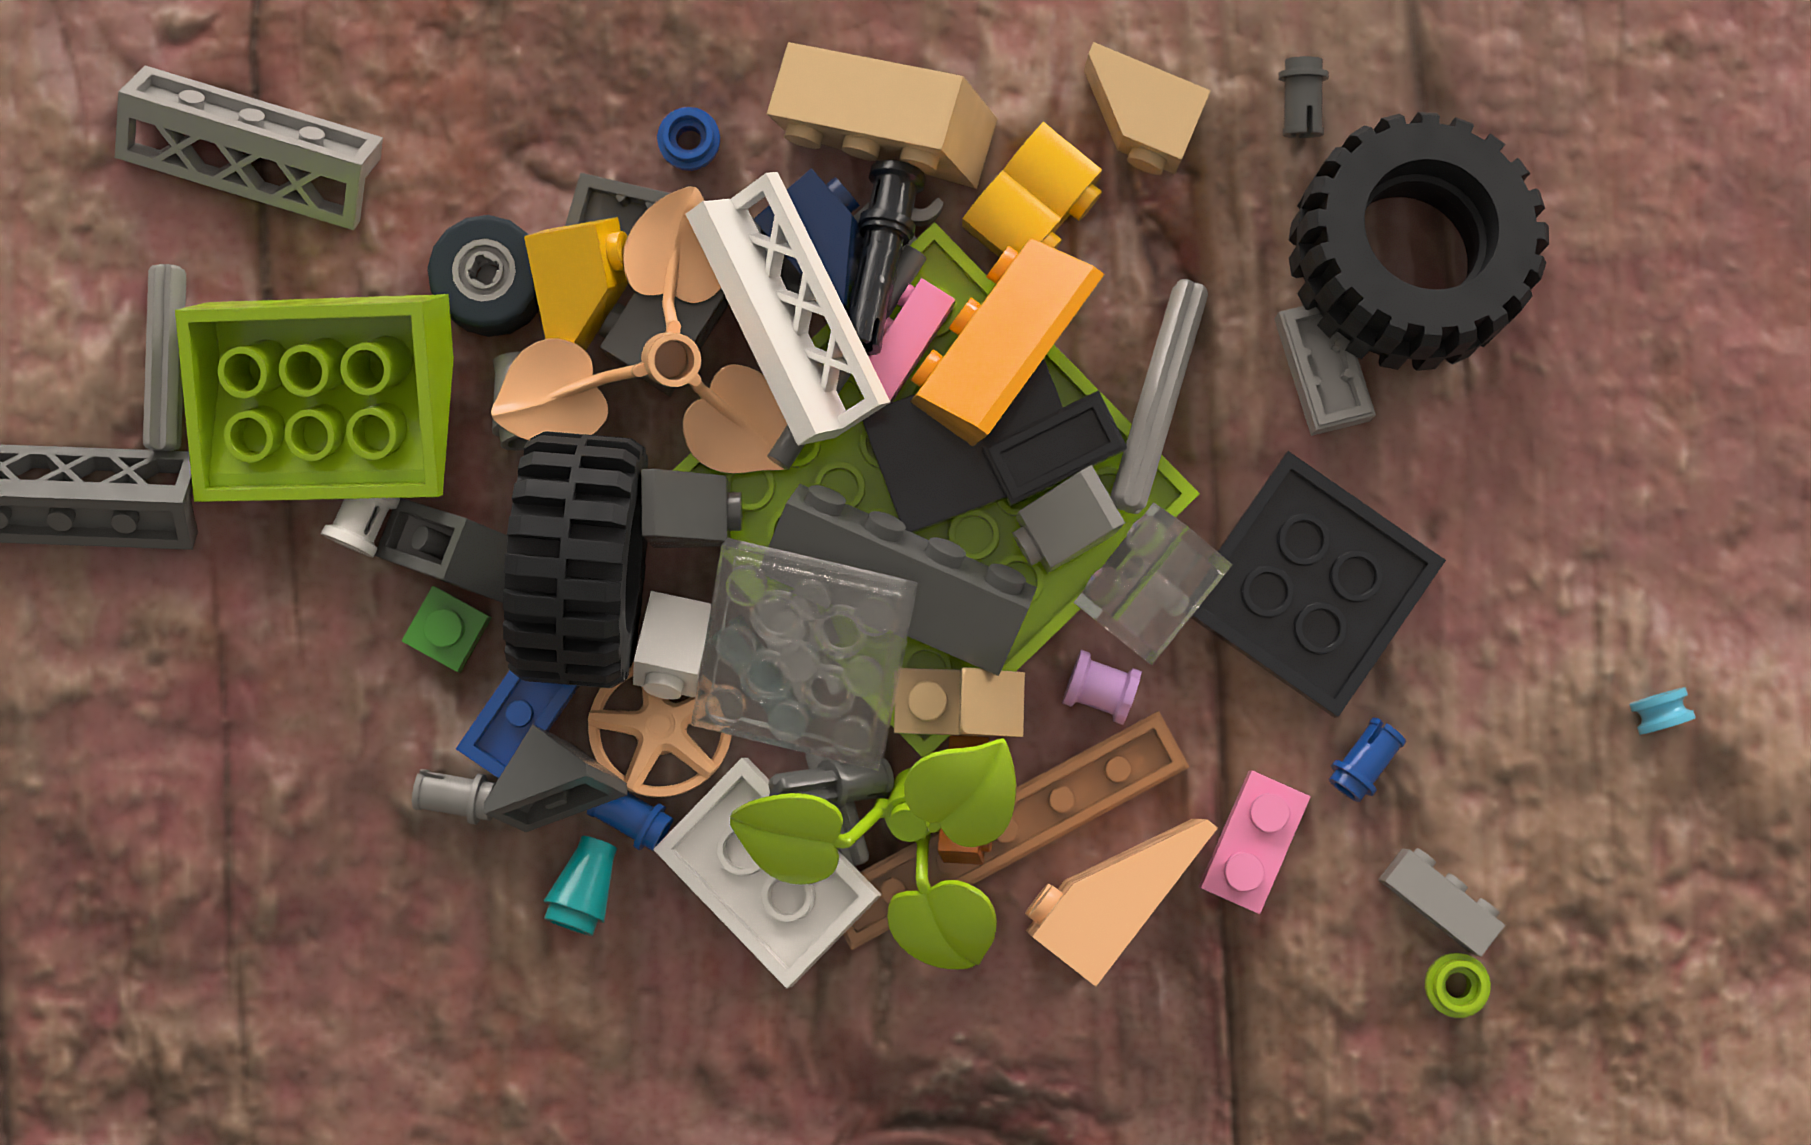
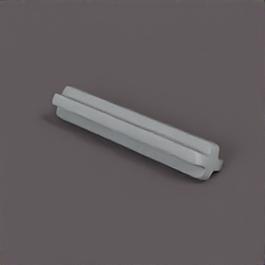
[1110,279,1208,514]

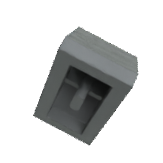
[484,724,627,832]

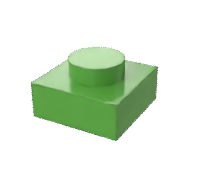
[402,586,492,673]

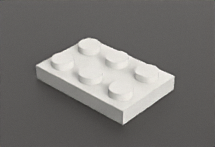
[654,758,882,988]

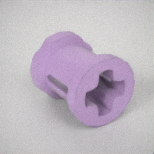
[1062,650,1142,725]

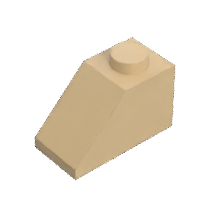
[1084,42,1211,175]

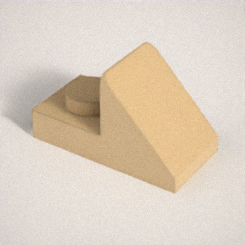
[894,668,1025,737]

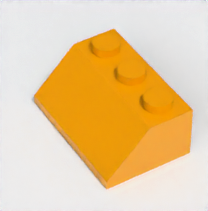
[910,238,1105,446]

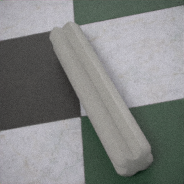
[143,264,186,451]

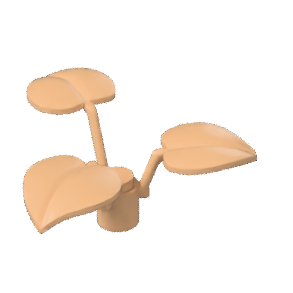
[491,186,788,474]

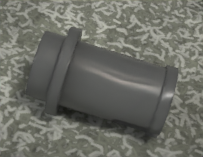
[1278,56,1329,138]

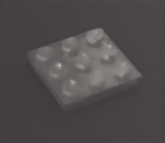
[691,538,918,770]

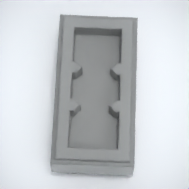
[1274,306,1376,436]

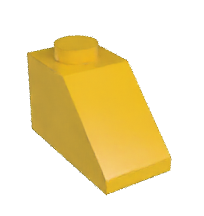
[524,217,628,351]

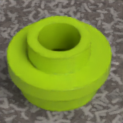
[1425,953,1491,1018]

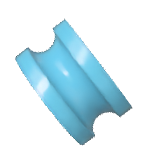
[1629,687,1696,735]

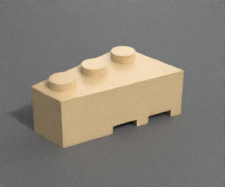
[767,42,997,189]

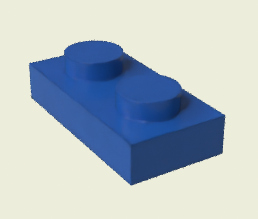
[456,670,580,778]

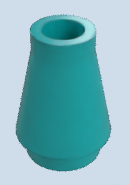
[544,835,618,936]

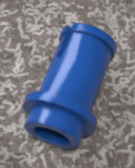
[1329,717,1406,802]
[587,792,673,852]

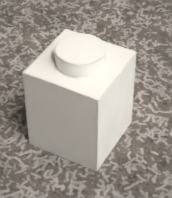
[633,591,714,699]

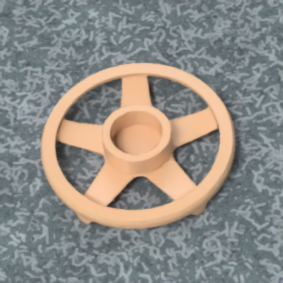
[588,662,732,797]

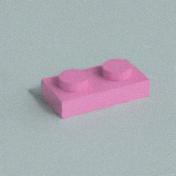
[1199,770,1311,914]

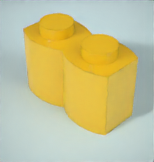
[962,122,1102,258]

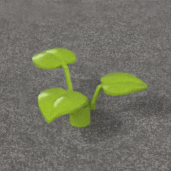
[730,738,1016,969]

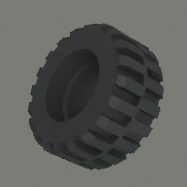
[1288,112,1549,371]
[503,431,648,688]

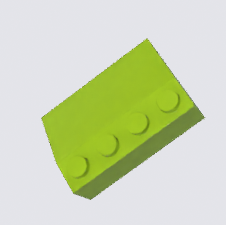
[175,294,454,502]

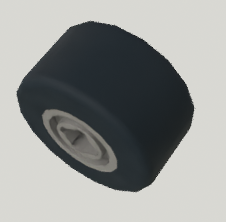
[427,215,539,337]

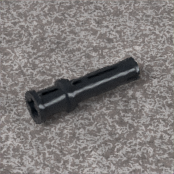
[848,160,926,356]

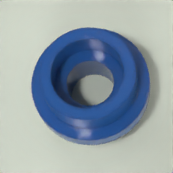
[657,107,720,171]

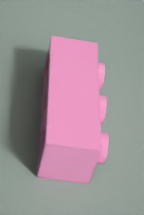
[857,278,955,404]

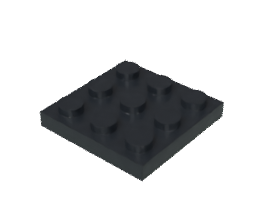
[1177,451,1446,718]

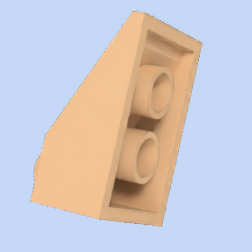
[1025,819,1218,987]

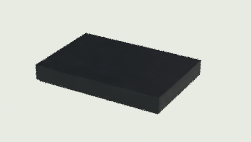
[862,359,1063,533]

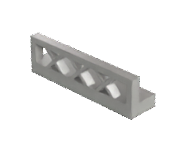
[115,65,383,230]

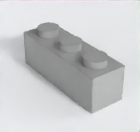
[1378,848,1505,957]

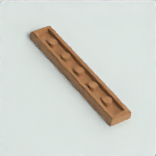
[843,711,1189,950]

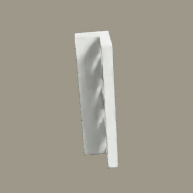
[686,172,891,446]

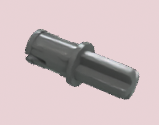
[768,757,894,810]

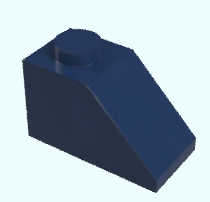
[754,168,863,314]

